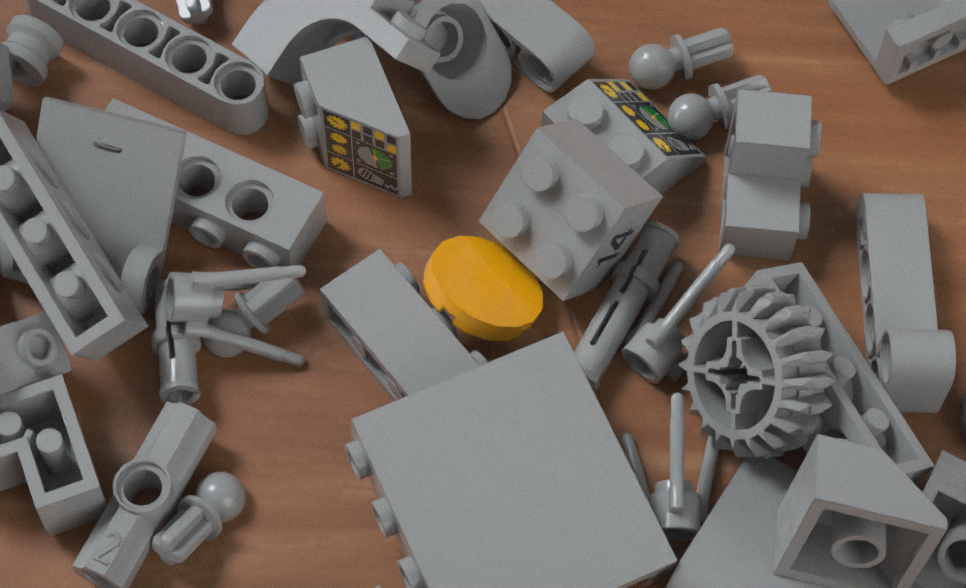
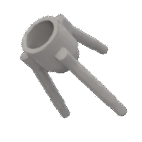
[621,244,735,384]
[164,265,306,367]
[621,392,720,541]

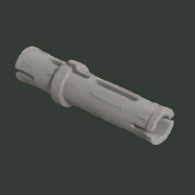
[574,221,680,392]

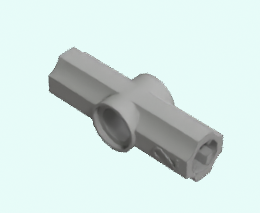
[72,401,217,588]

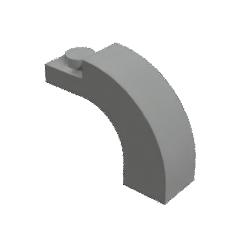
[232,0,441,85]

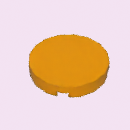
[423,236,543,341]

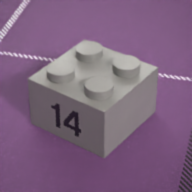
[479,118,663,301]

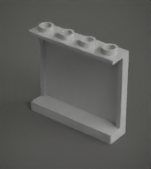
[344,332,678,588]

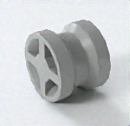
[1,14,64,88]

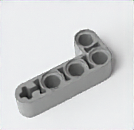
[856,193,956,413]

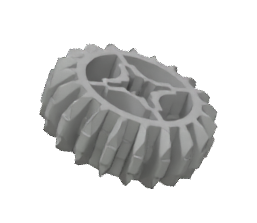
[678,285,836,459]

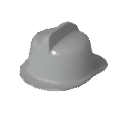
[409,0,511,119]

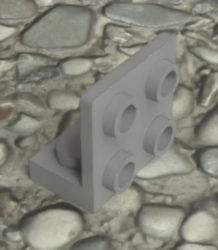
[828,0,966,85]

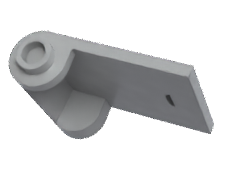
[0,97,187,313]
[666,456,831,588]

